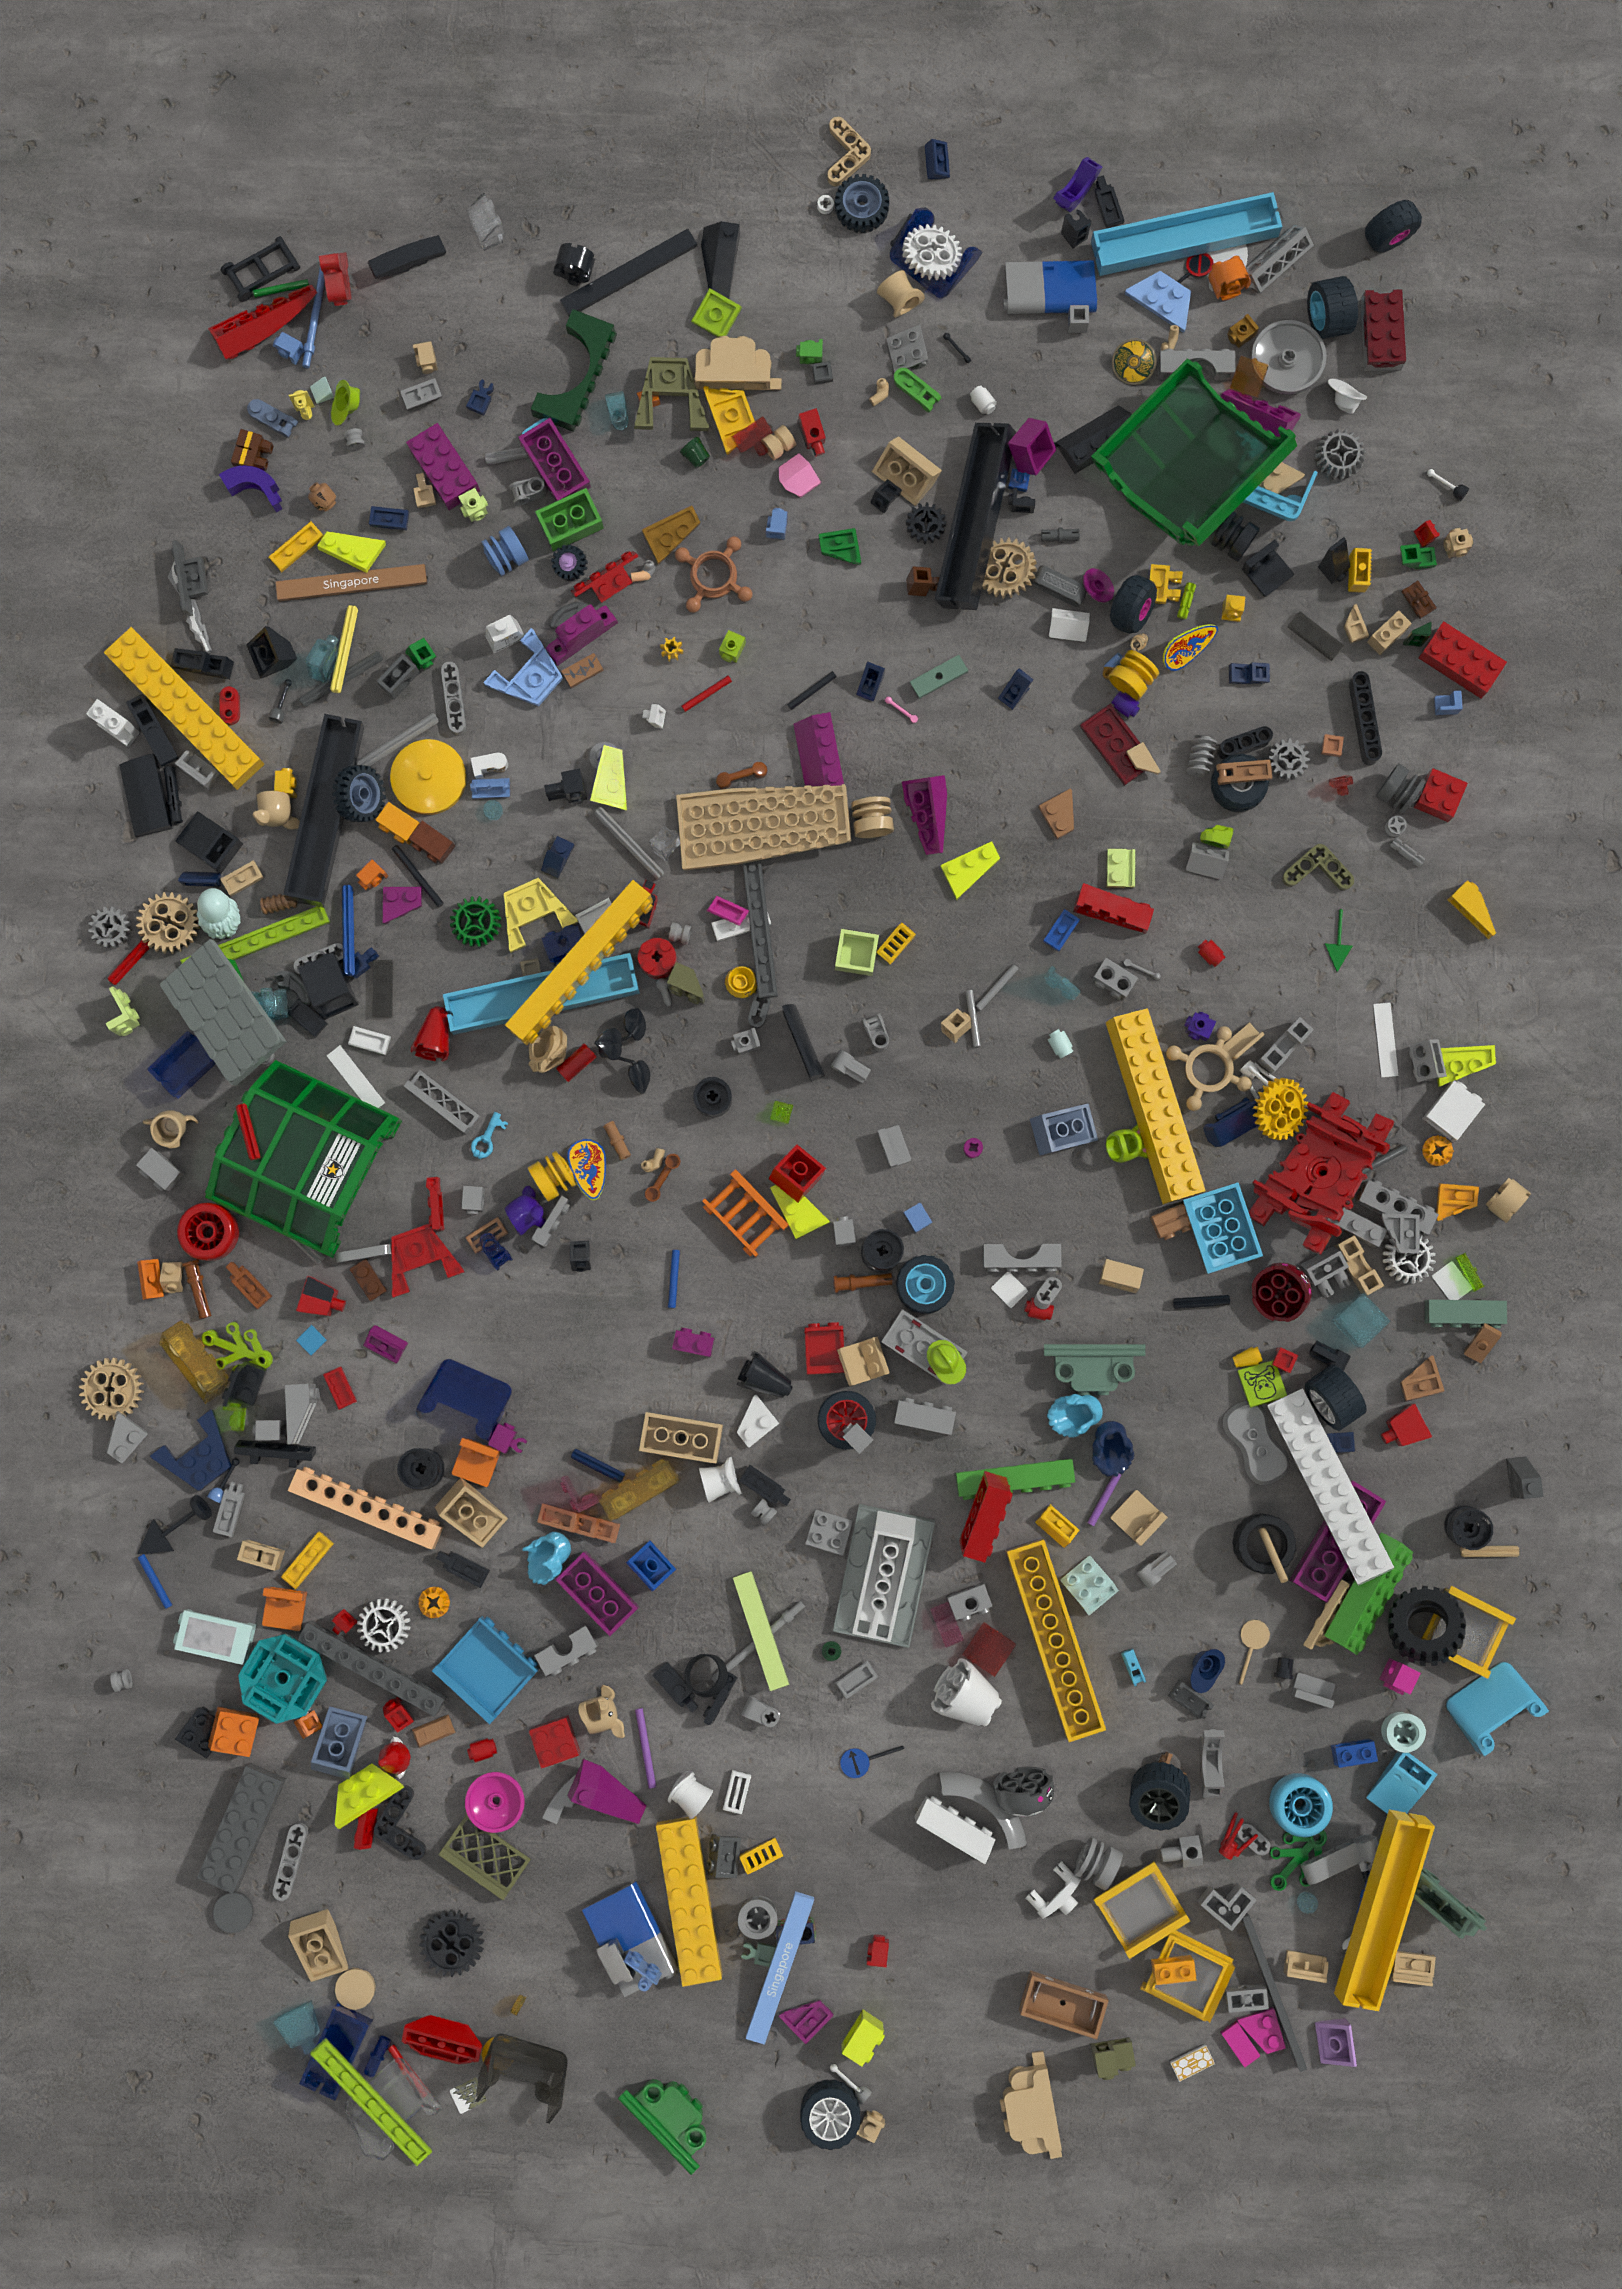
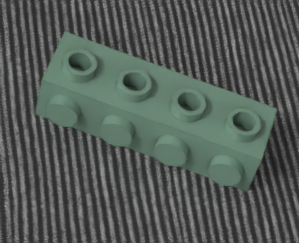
[1424,1300,1507,1328]

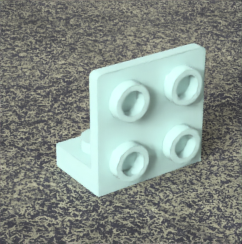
[1061,1556,1119,1615]

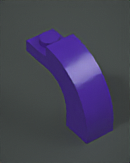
[1053,157,1103,212]
[219,466,282,513]

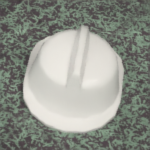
[1328,379,1367,414]

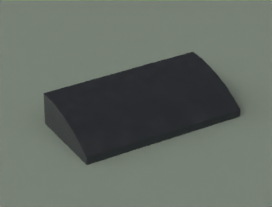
[119,753,173,837]
[782,1004,825,1082]

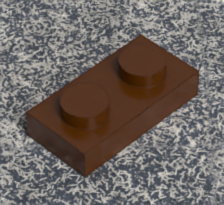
[350,1259,387,1302]

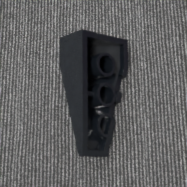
[701,221,740,299]

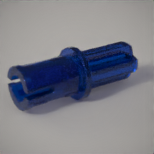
[364,2035,391,2077]

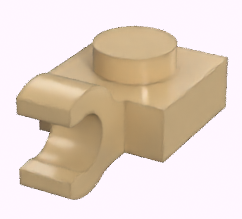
[413,473,436,508]

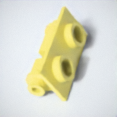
[289,390,315,420]

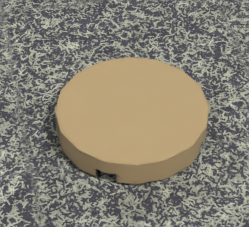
[335,1968,376,2010]

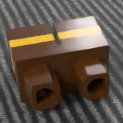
[231,429,274,471]

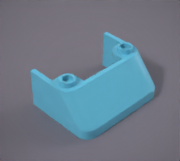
[1229,443,1318,521]

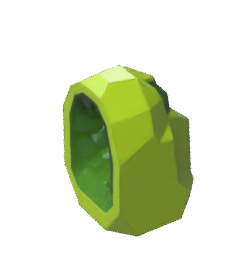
[1200,825,1233,849]

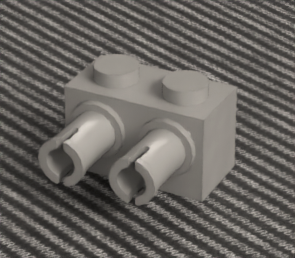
[1301,1246,1351,1298]

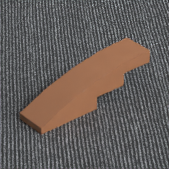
[537,1503,620,1543]

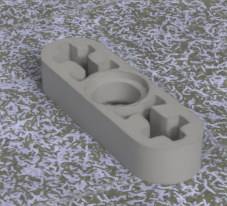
[294,943,343,975]
[335,1244,392,1263]

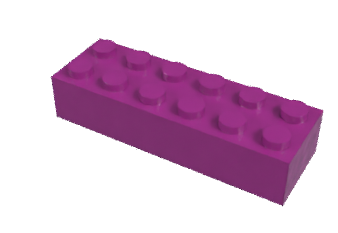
[1289,1480,1386,1603]

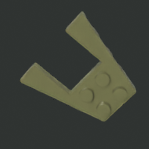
[634,357,709,431]

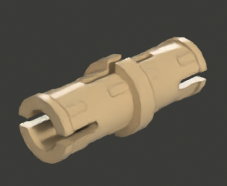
[1130,633,1148,651]

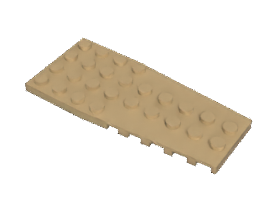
[676,784,851,871]

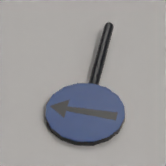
[840,1746,904,1778]

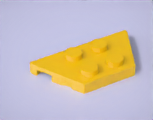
[703,386,756,455]

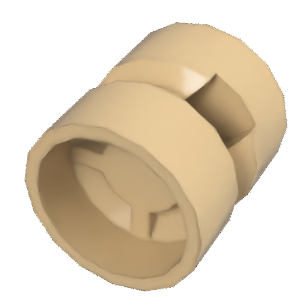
[761,425,796,460]

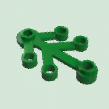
[1269,1830,1327,1891]

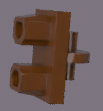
[1401,580,1437,619]

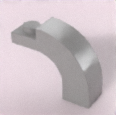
[1200,1729,1225,1798]

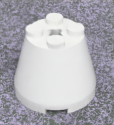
[931,1658,1002,1726]

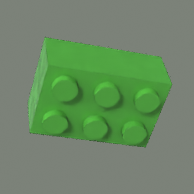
[535,488,604,552]

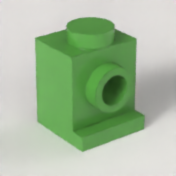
[796,339,823,364]

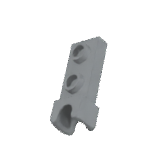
[531,1196,571,1248]

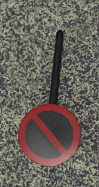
[1177,253,1214,283]

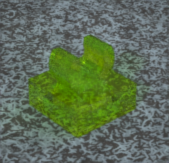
[770,1101,793,1124]

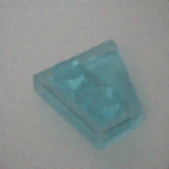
[1044,966,1081,1000]

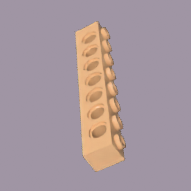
[288,1467,443,1550]

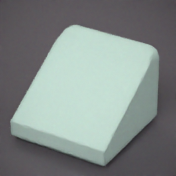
[310,376,334,404]

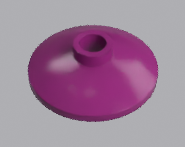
[1083,568,1114,603]

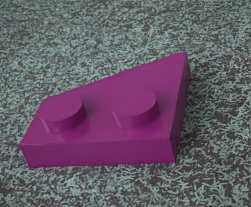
[383,887,422,924]
[779,1999,834,2044]

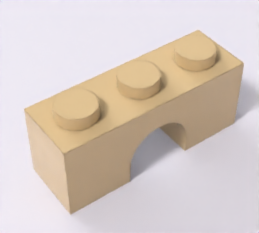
[1334,1235,1384,1296]

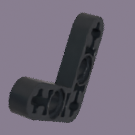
[374,1785,426,1860]

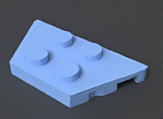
[1125,271,1191,333]

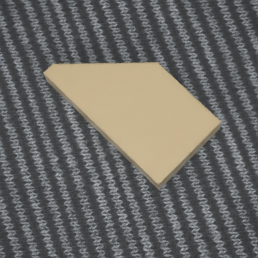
[1344,604,1369,644]
[1126,742,1161,775]

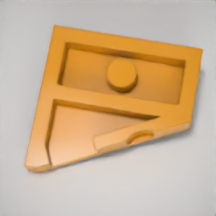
[1436,1183,1479,1221]

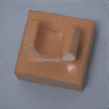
[1321,734,1344,757]

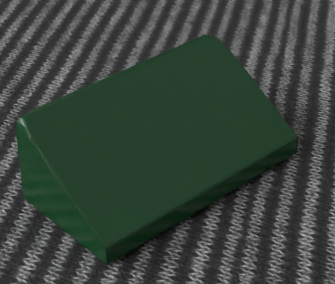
[1403,622,1432,647]

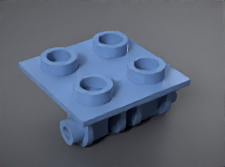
[623,1950,662,1991]

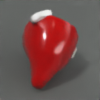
[378,1736,411,1779]

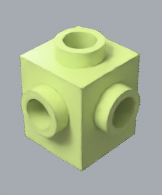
[459,488,488,522]

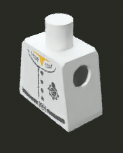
[485,615,524,653]

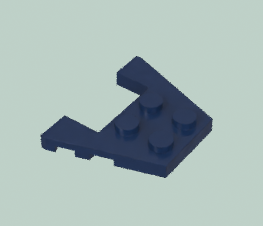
[150,1409,231,1491]

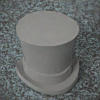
[738,1896,777,1939]

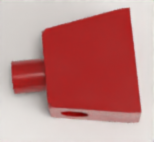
[1381,1403,1432,1446]

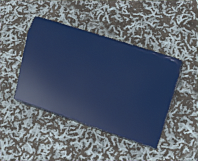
[925,139,950,180]
[178,871,221,887]

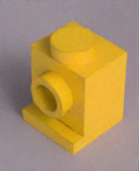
[1221,595,1245,622]
[274,768,297,798]

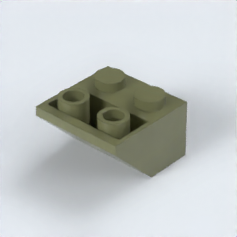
[667,962,705,1005]

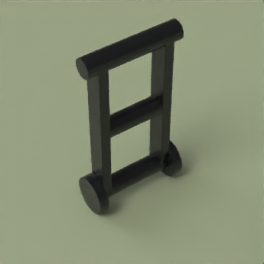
[220,236,300,302]

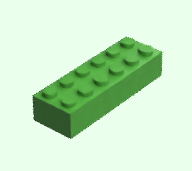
[1324,1532,1414,1655]

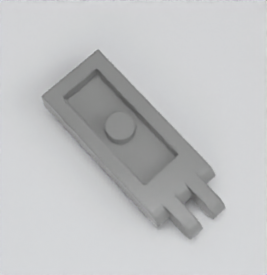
[213,1482,245,1537]

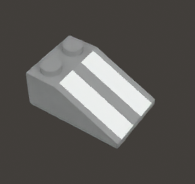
[285,1384,320,1444]

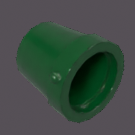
[680,437,710,468]

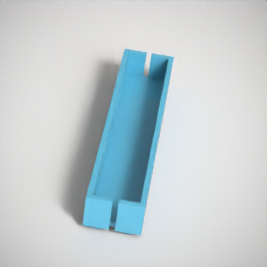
[1091,192,1282,276]
[443,953,640,1035]

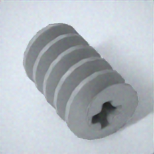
[1186,735,1217,777]

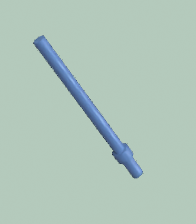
[302,267,325,368]

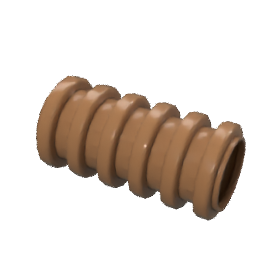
[260,894,297,915]

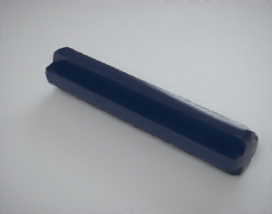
[571,1449,625,1483]

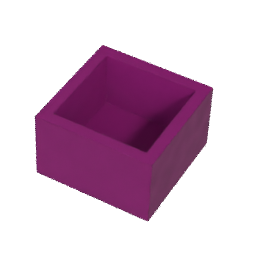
[1008,418,1056,476]

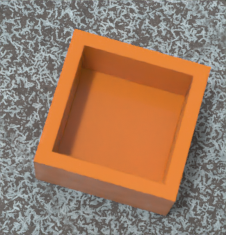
[208,1707,259,1757]

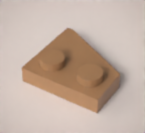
[1039,788,1074,839]
[1400,1356,1444,1401]

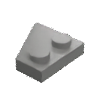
[106,1411,148,1463]

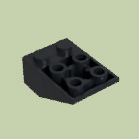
[175,811,243,874]

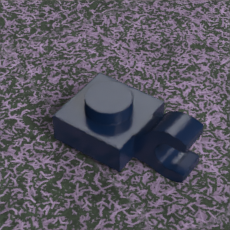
[353,947,379,979]

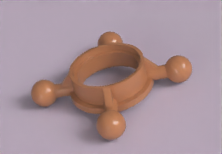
[675,536,753,613]

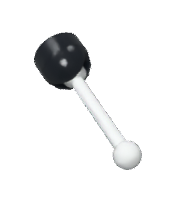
[1427,469,1470,501]

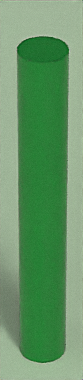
[253,279,309,298]

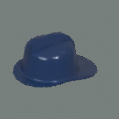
[1190,1649,1225,1693]

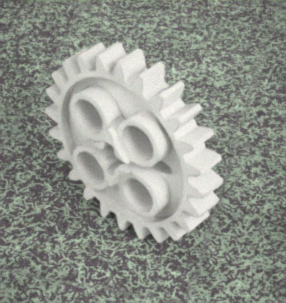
[902,224,962,280]

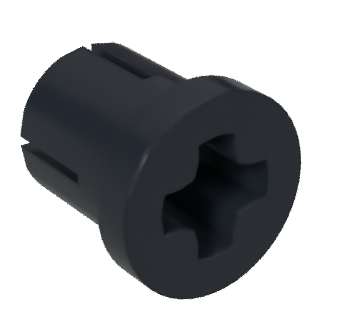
[1274,1657,1294,1680]

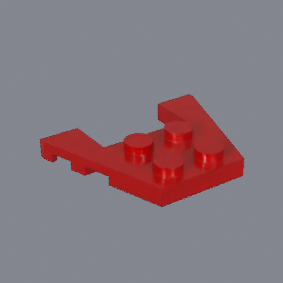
[392,1224,465,1298]

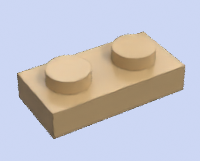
[221,860,264,896]

